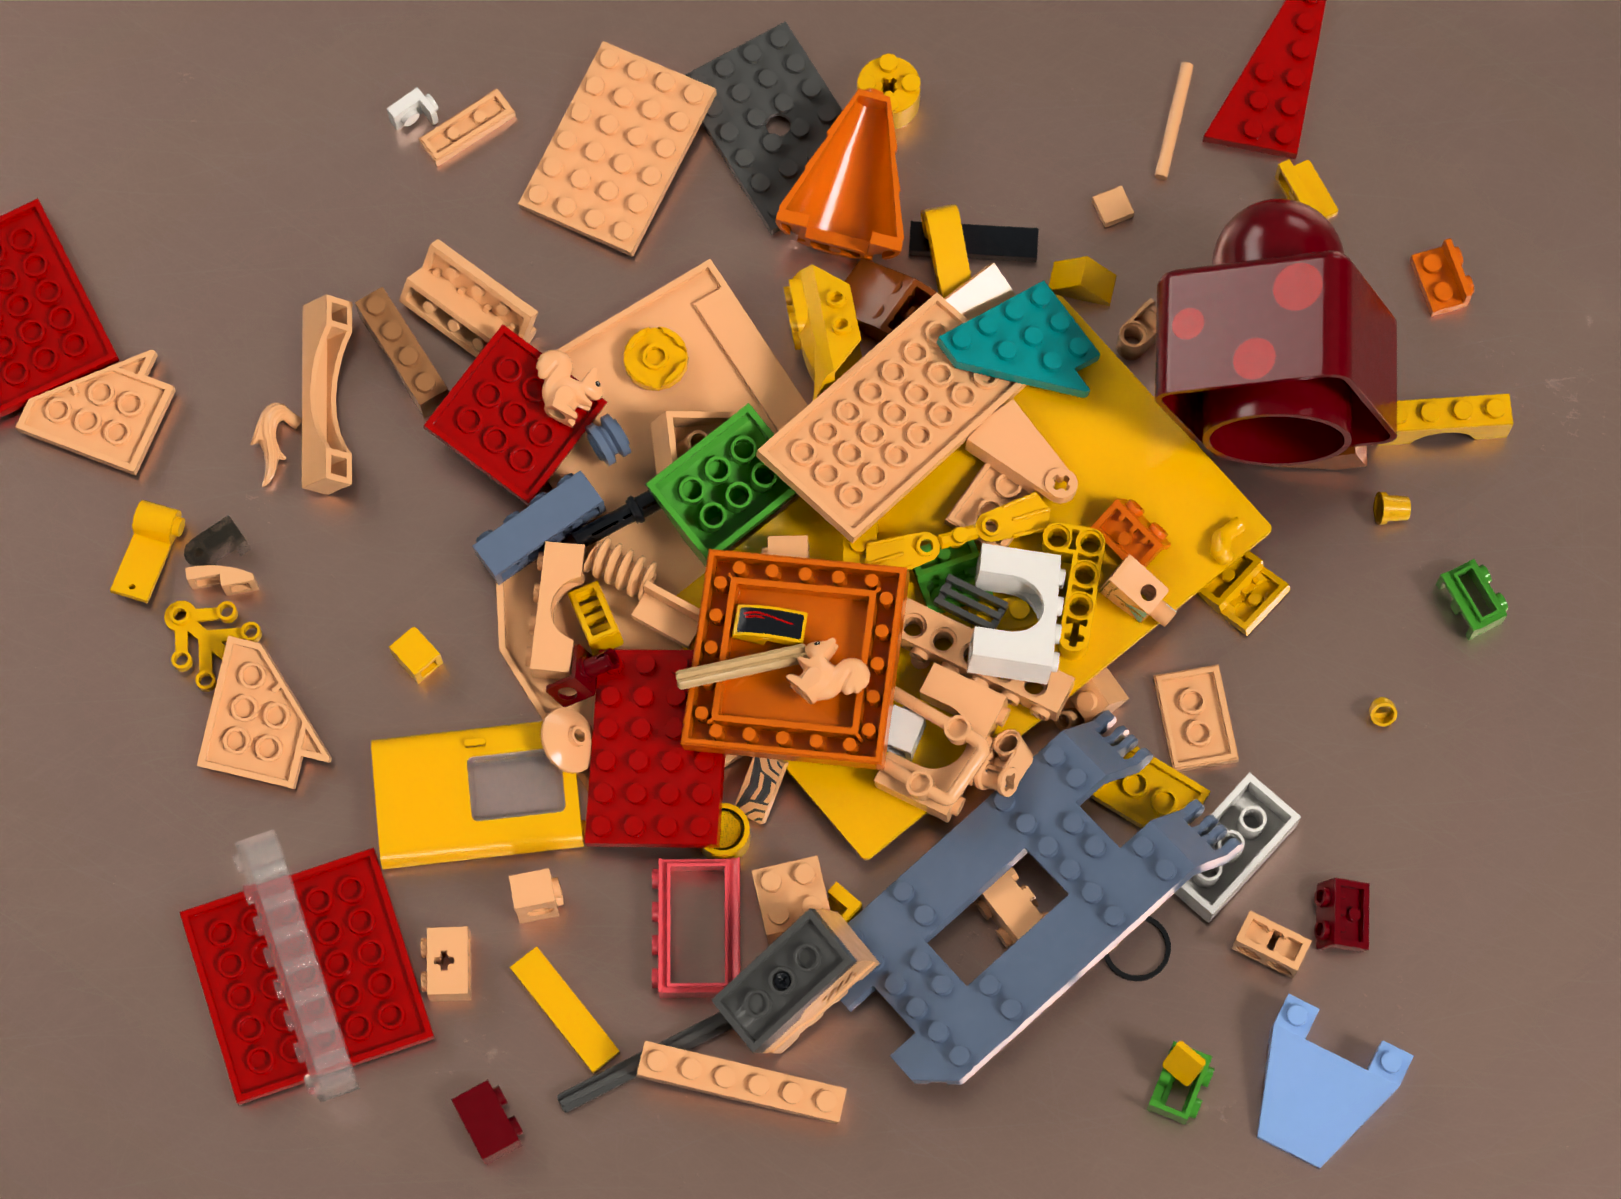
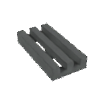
[933,574,1009,629]

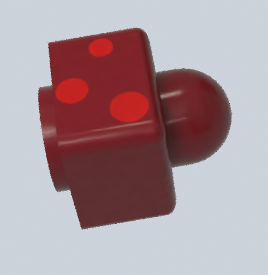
[1155,199,1397,466]

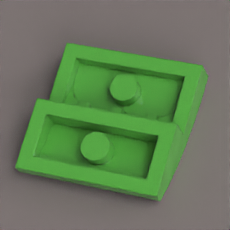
[913,540,993,614]

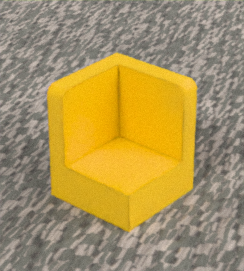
[389,627,443,684]
[827,881,863,924]

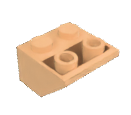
[1053,667,1129,731]

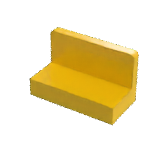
[1275,159,1338,219]

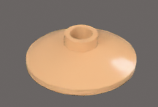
[541,708,593,773]

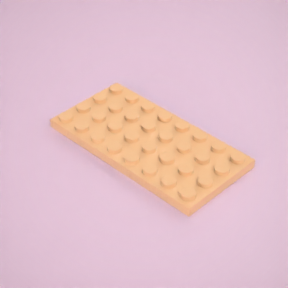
[756,292,1027,544]

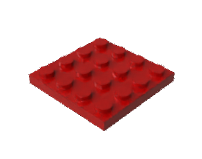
[423,324,607,506]

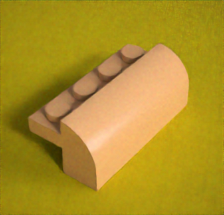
[399,239,538,357]

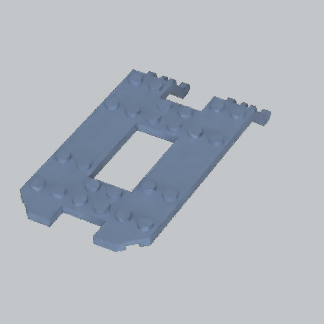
[840,710,1243,1085]

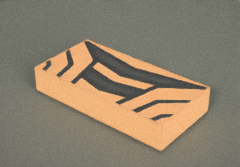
[735,757,789,824]

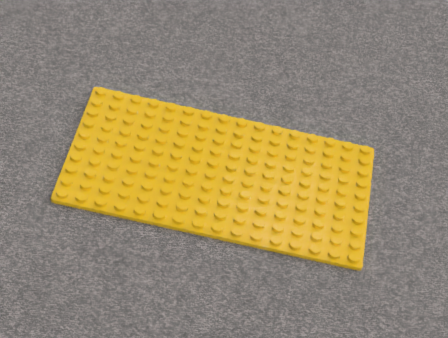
[676,295,1272,860]

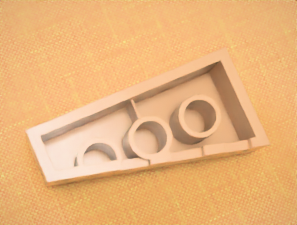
[976,867,1049,947]

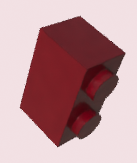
[451,1080,524,1165]

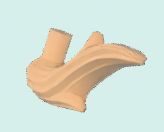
[250,402,302,487]

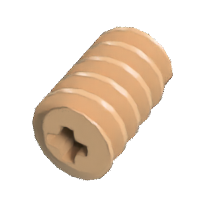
[583,537,657,601]

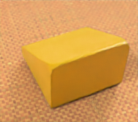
[1162,1040,1206,1086]

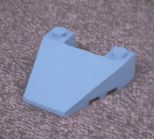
[1257,994,1414,1169]

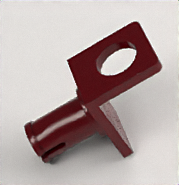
[546,644,620,707]

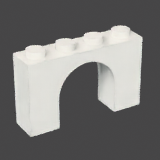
[967,543,1066,685]

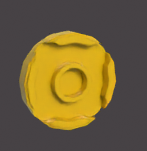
[623,327,689,391]

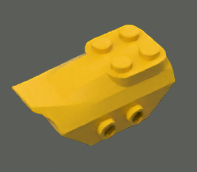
[783,264,862,401]

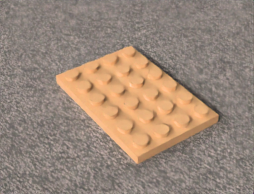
[518,41,717,257]

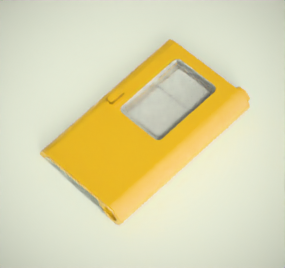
[371,721,586,870]

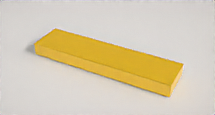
[510,946,620,1074]

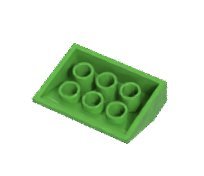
[645,403,797,567]

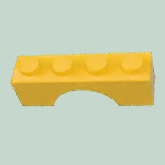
[1377,394,1513,446]

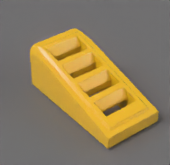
[567,580,624,655]

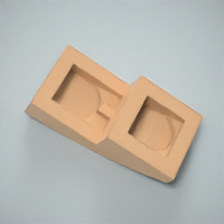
[185,565,259,596]

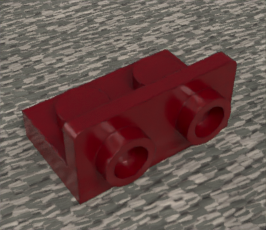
[1314,878,1370,952]

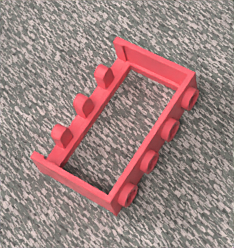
[652,857,741,999]

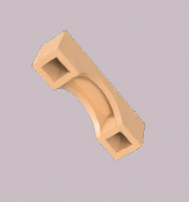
[525,541,588,680]

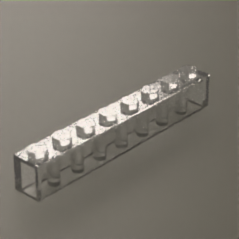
[233,829,360,1103]

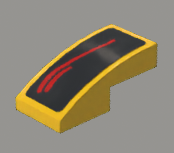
[731,605,808,646]

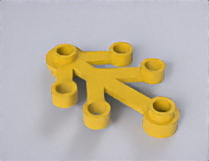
[164,601,262,692]

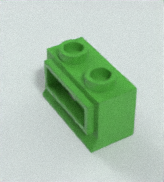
[1436,559,1508,640]
[1147,1041,1215,1125]

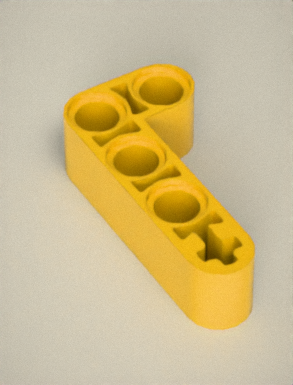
[920,204,971,298]
[1042,523,1105,661]

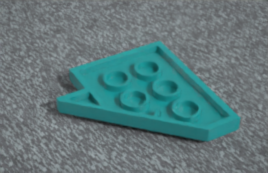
[937,281,1100,398]

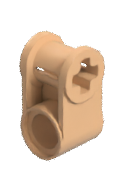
[1116,298,1157,360]
[974,729,1033,797]

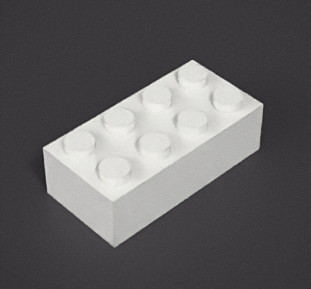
[1174,772,1301,923]

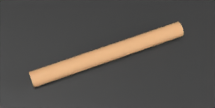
[1155,62,1194,180]

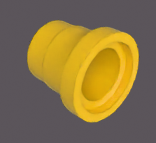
[1373,492,1411,525]

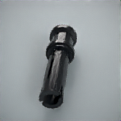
[571,490,662,547]

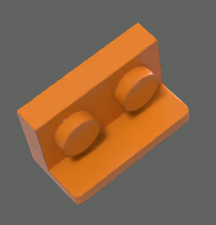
[1410,238,1474,317]
[1090,499,1171,568]

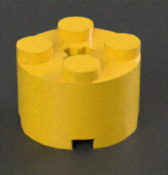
[857,53,921,129]

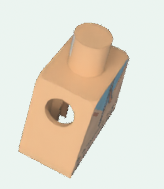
[1098,554,1177,627]

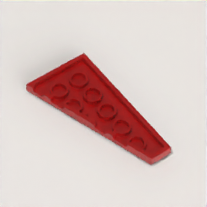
[1202,0,1326,159]

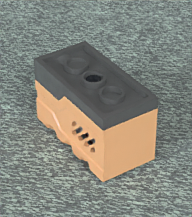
[711,908,880,1054]

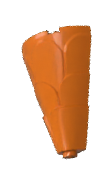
[775,88,904,261]

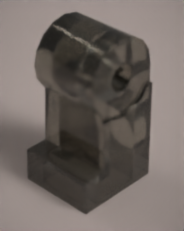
[184,515,251,567]

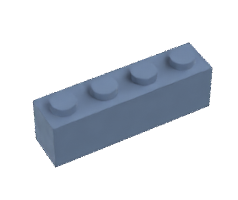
[473,470,606,585]

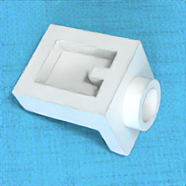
[387,87,439,130]

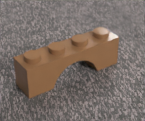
[355,286,449,418]

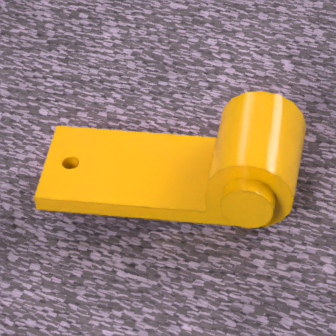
[110,500,185,603]

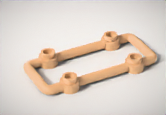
[882,686,989,806]

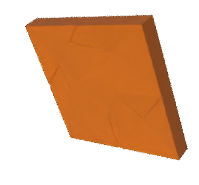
[680,549,910,770]

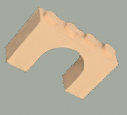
[874,662,1011,823]

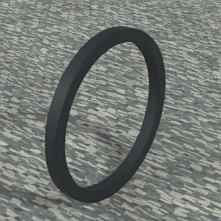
[1104,916,1171,981]

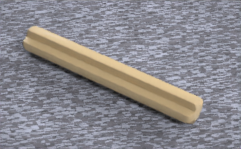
[676,644,809,690]

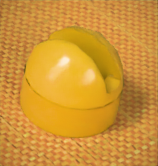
[1369,697,1397,726]

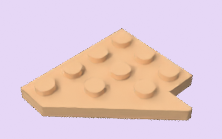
[15,350,176,476]
[197,636,332,789]

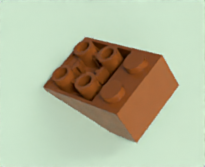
[844,258,942,342]

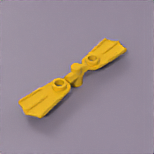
[865,492,1051,570]

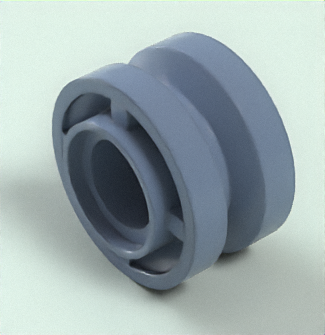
[585,414,631,466]

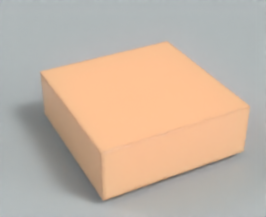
[1092,186,1135,228]

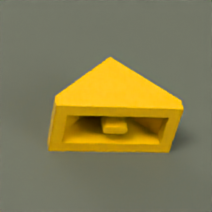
[1049,256,1117,306]

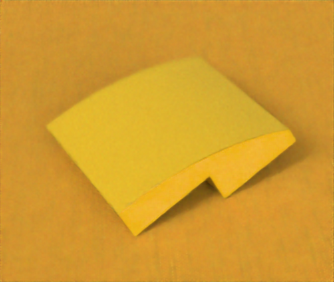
[1197,551,1290,636]

